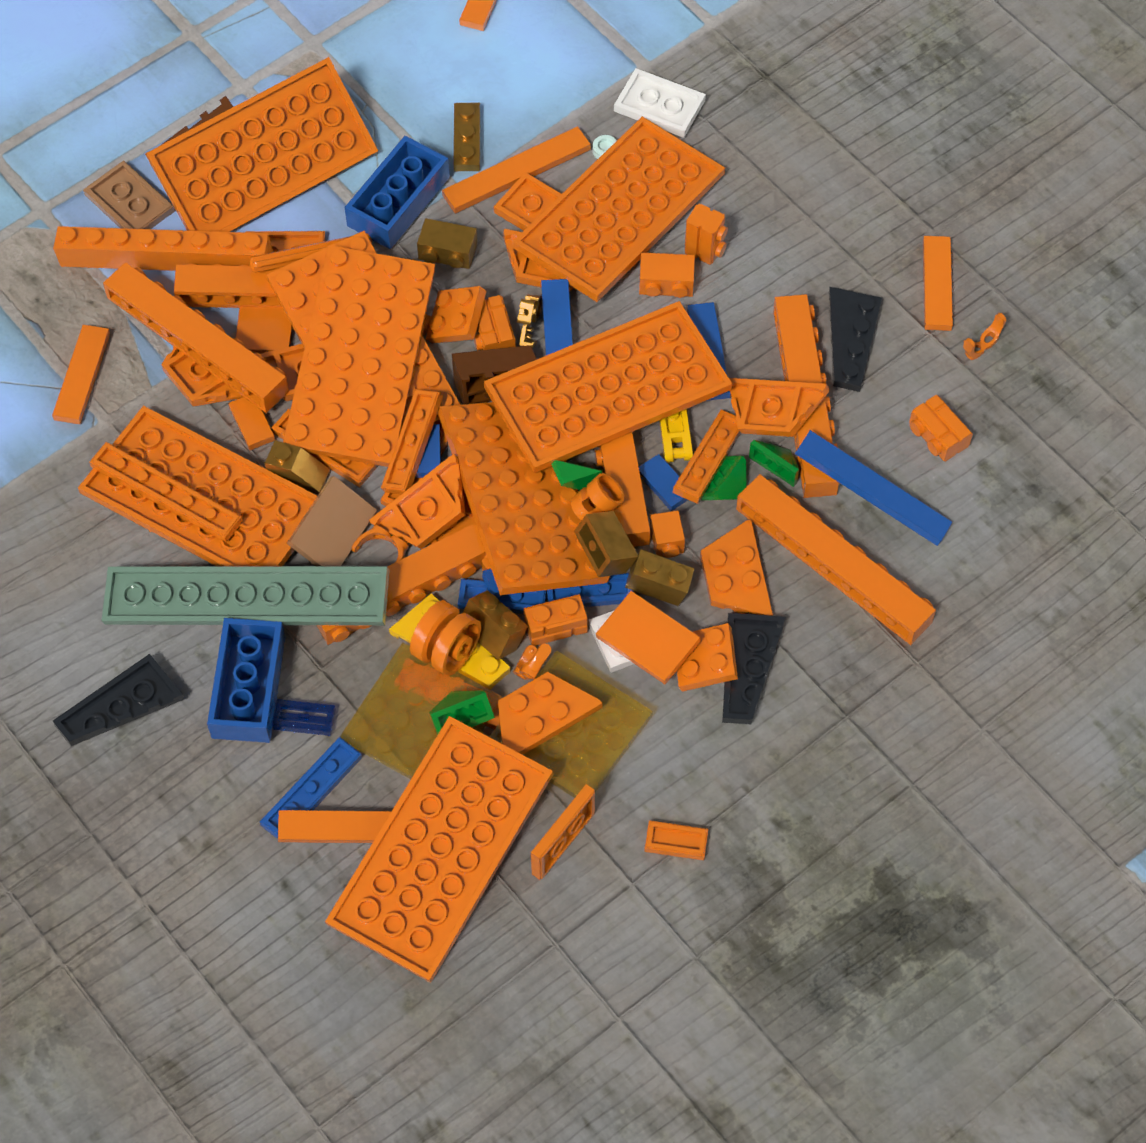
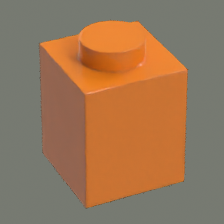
[650,511,685,558]

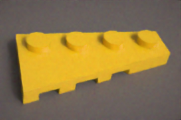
[389,593,510,691]

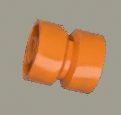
[571,473,624,521]

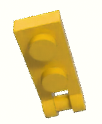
[659,409,693,463]

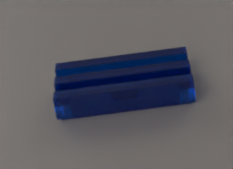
[272,699,336,736]

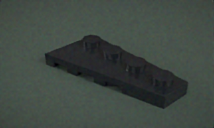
[829,287,882,392]
[722,613,786,725]
[53,654,184,746]

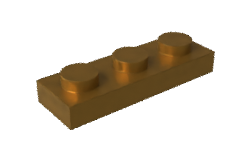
[453,103,480,172]

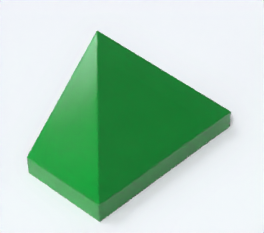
[749,440,799,487]
[701,456,746,500]
[551,460,602,490]
[429,690,495,735]

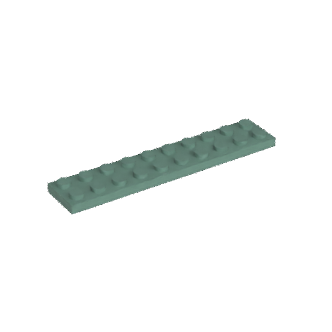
[101,566,390,626]

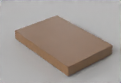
[83,160,175,229]
[287,476,377,566]

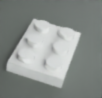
[614,68,706,138]

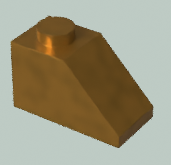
[265,440,330,494]

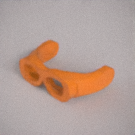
[963,313,1006,360]
[351,525,409,562]
[513,643,551,680]

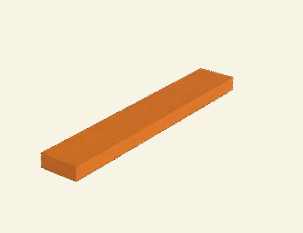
[442,126,591,214]
[89,442,243,542]

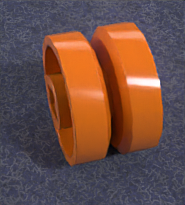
[410,600,481,676]

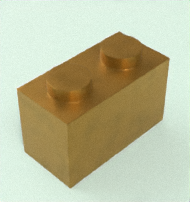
[417,218,478,269]
[574,511,638,577]
[625,549,694,606]
[463,590,528,660]

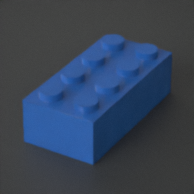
[344,136,450,250]
[207,618,286,743]

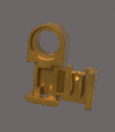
[517,294,542,348]

